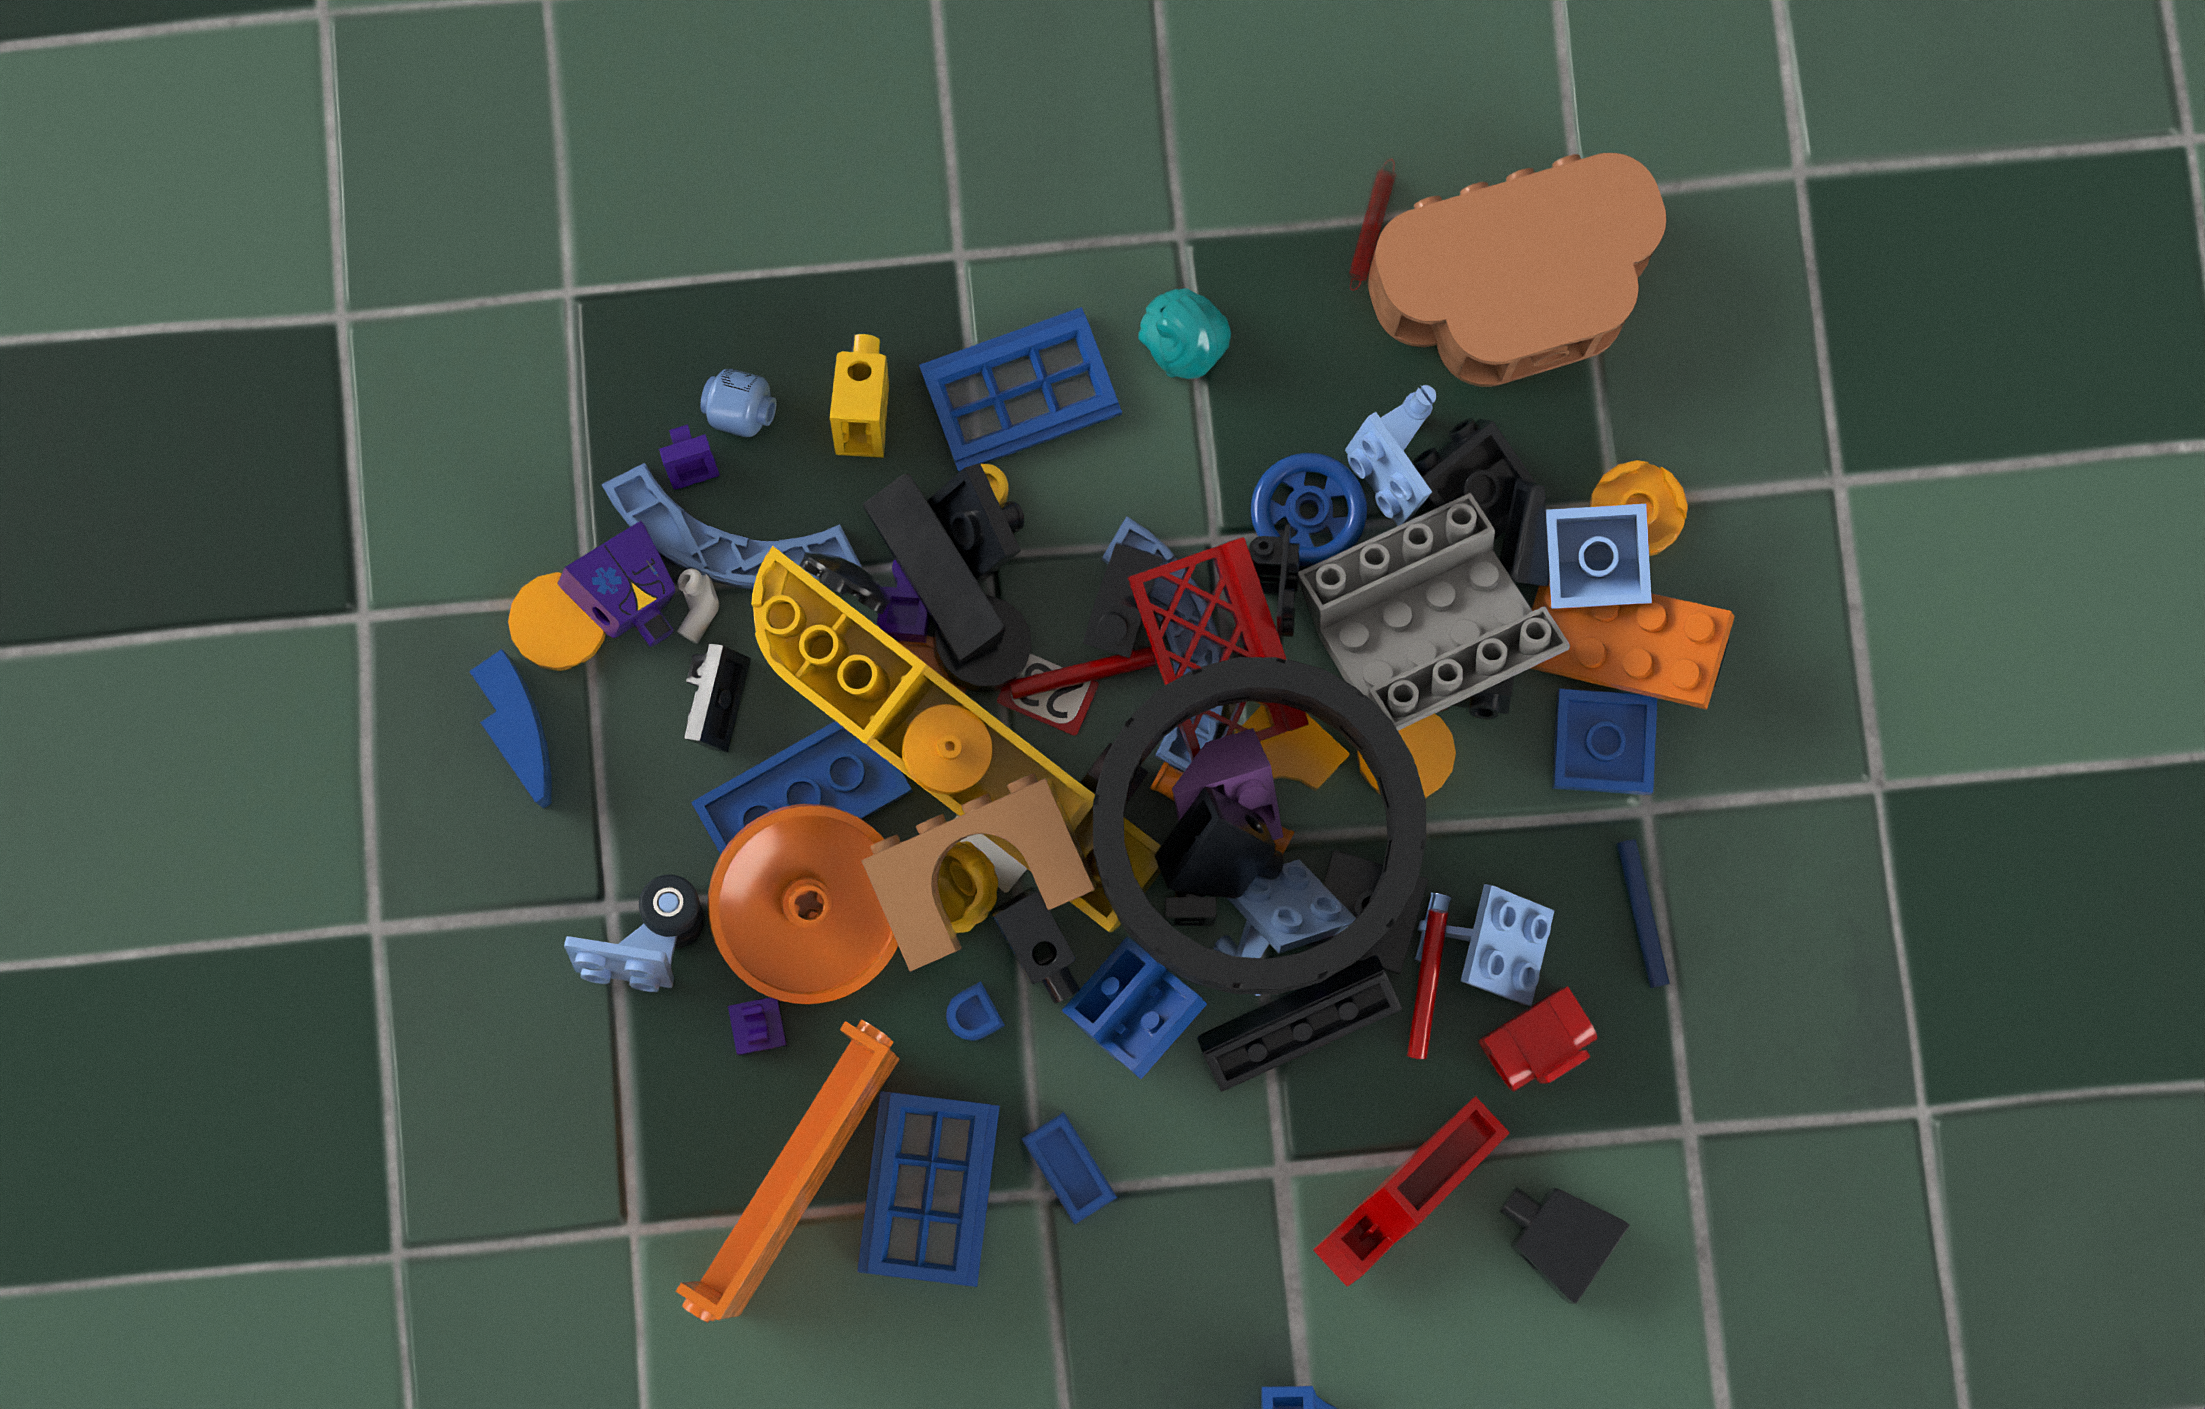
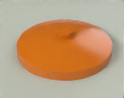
[707,804,898,1004]

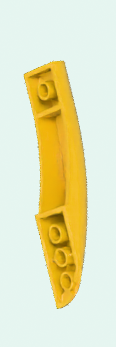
[751,546,1161,932]

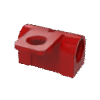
[1477,986,1598,1092]

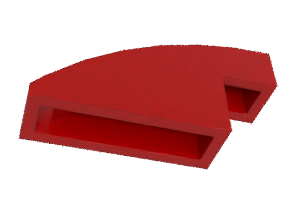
[1313,1096,1510,1287]

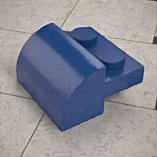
[1061,936,1207,1079]

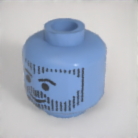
[700,369,777,437]

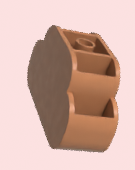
[1368,153,1666,387]

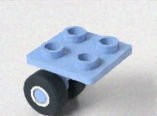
[564,874,704,992]

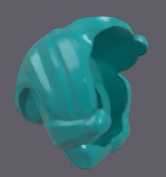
[1138,288,1231,379]

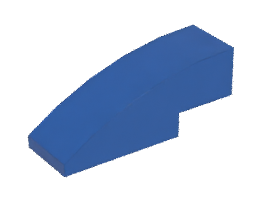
[469,649,552,809]

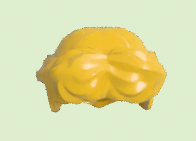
[938,841,998,934]

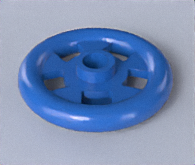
[1251,453,1367,567]

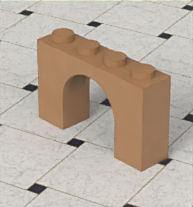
[861,773,1099,972]

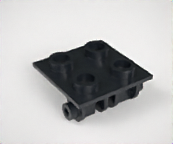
[1249,524,1300,647]

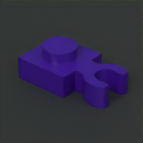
[876,559,930,643]

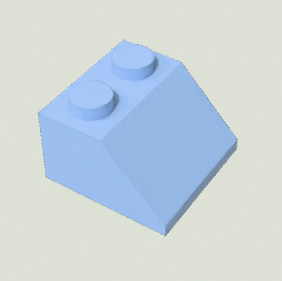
[1546,504,1652,609]

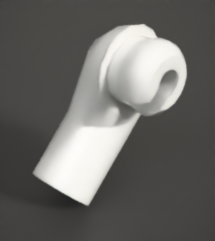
[677,568,719,644]

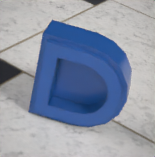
[946,981,1005,1041]

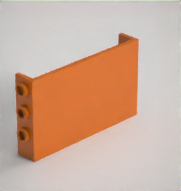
[675,1019,900,1323]

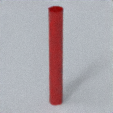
[1009,647,1156,700]
[1407,909,1448,1059]

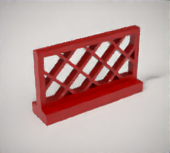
[1128,537,1309,761]

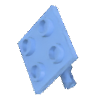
[1345,385,1436,526]
[1214,860,1356,996]
[1414,884,1554,1006]

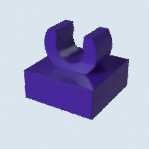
[659,424,720,490]
[728,997,788,1056]

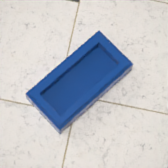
[1022,1112,1117,1224]

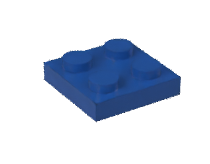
[1552,689,1657,795]

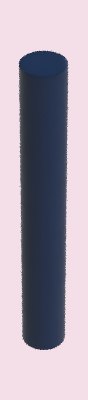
[1617,839,1670,988]

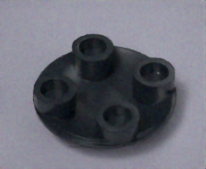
[799,552,891,614]

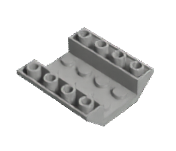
[1297,493,1570,731]

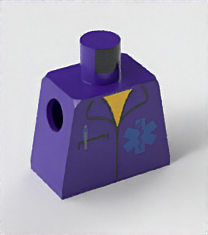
[558,521,676,647]

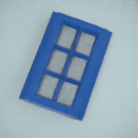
[919,307,1122,473]
[857,1091,1000,1287]

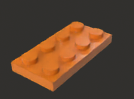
[1529,580,1735,710]

